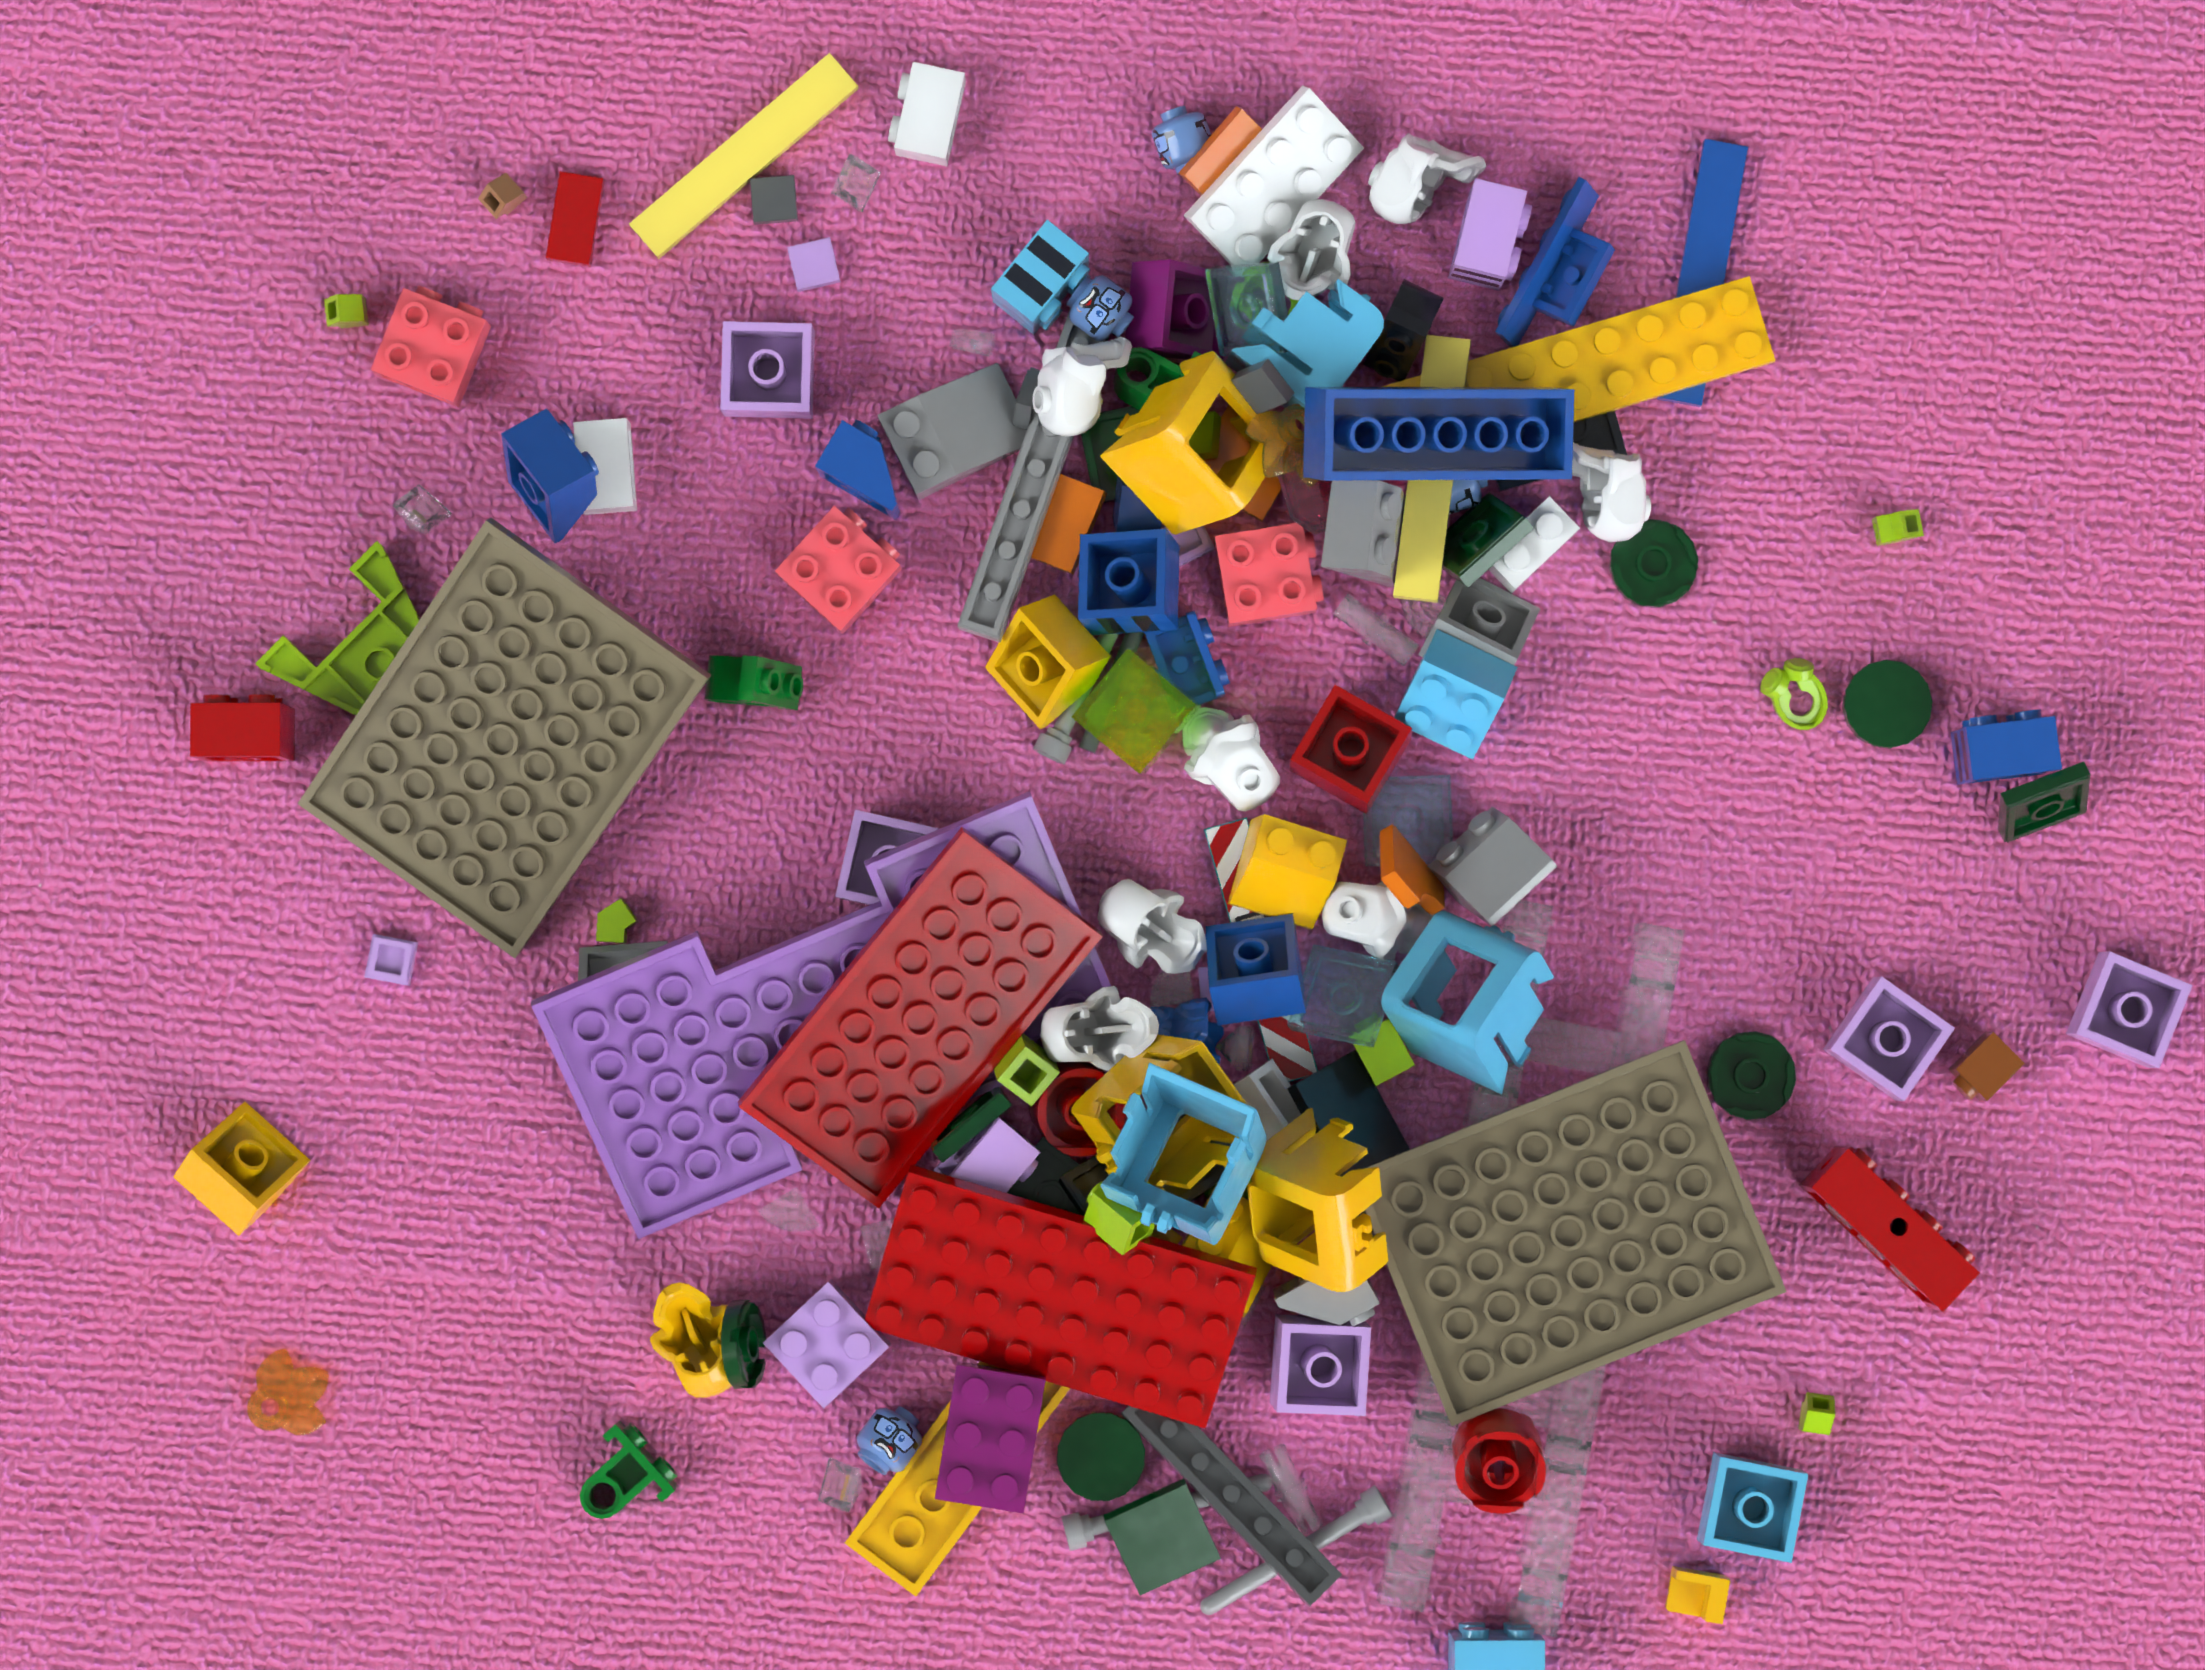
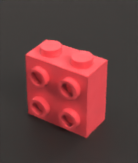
[371,286,491,408]
[775,506,902,634]
[1214,521,1324,627]

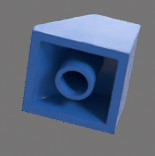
[501,408,599,543]
[815,419,900,520]
[1205,913,1306,1026]

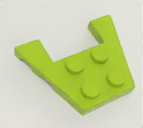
[255,541,420,715]

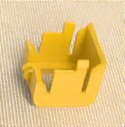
[1100,351,1289,535]
[1071,1034,1265,1190]
[1248,1108,1388,1292]

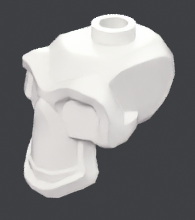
[1368,133,1486,224]
[1267,199,1356,301]
[1032,337,1132,437]
[1572,442,1651,542]
[1182,707,1280,811]
[1097,879,1207,974]
[1322,881,1434,963]
[1041,986,1159,1072]

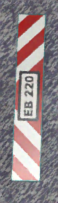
[1204,817,1318,1082]

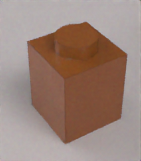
[1948,1032,2025,1101]

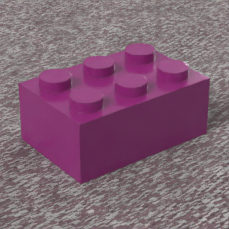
[935,1361,1046,1514]

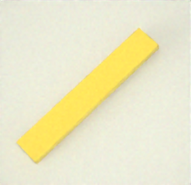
[629,53,859,259]
[1393,335,1471,603]

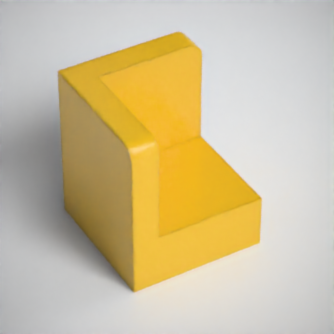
[1665,1566,1730,1624]

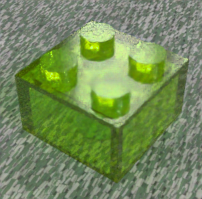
[1071,648,1201,774]

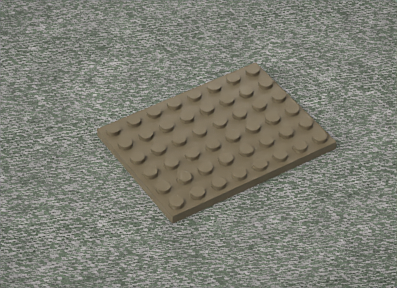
[297,517,711,958]
[1362,1040,1787,1426]

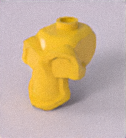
[650,1282,732,1398]

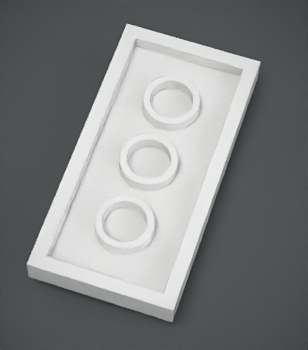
[1183,85,1364,277]

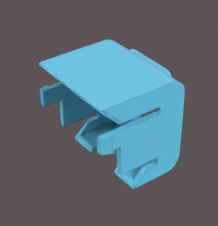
[1225,279,1384,419]
[1381,911,1554,1095]
[1100,1063,1267,1245]

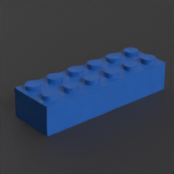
[1303,387,1574,481]

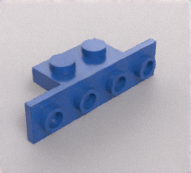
[1495,177,1615,348]

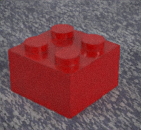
[1290,685,1412,814]
[190,694,295,762]

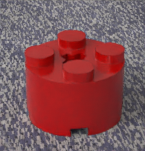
[1029,1062,1126,1157]
[1452,1408,1546,1514]

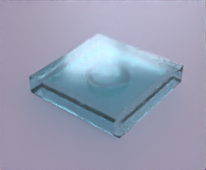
[1205,262,1288,356]
[1363,775,1453,867]
[1287,944,1399,1048]

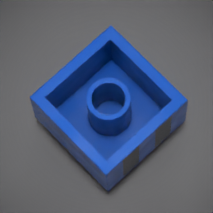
[1078,529,1180,635]
[1950,709,2062,785]

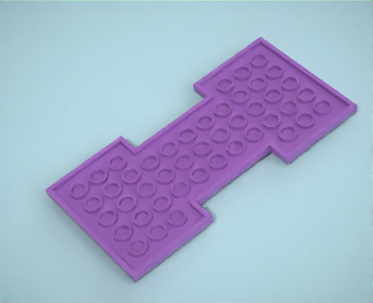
[531,791,1111,1239]

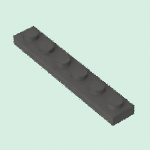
[1121,1406,1342,1607]

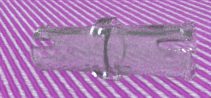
[1333,593,1419,666]
[1259,1444,1323,1535]

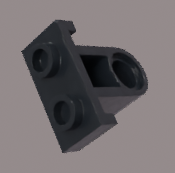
[1363,279,1444,381]

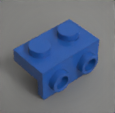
[1144,611,1230,714]

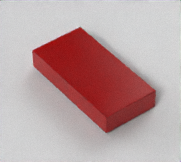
[546,171,605,267]

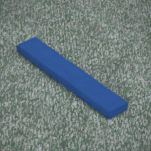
[1657,139,1748,407]

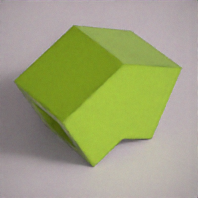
[324,294,369,329]
[1872,509,1924,546]
[596,898,639,943]
[1798,1392,1835,1435]

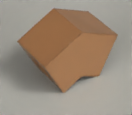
[478,173,528,219]

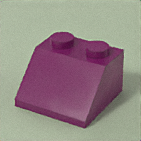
[1125,259,1231,360]

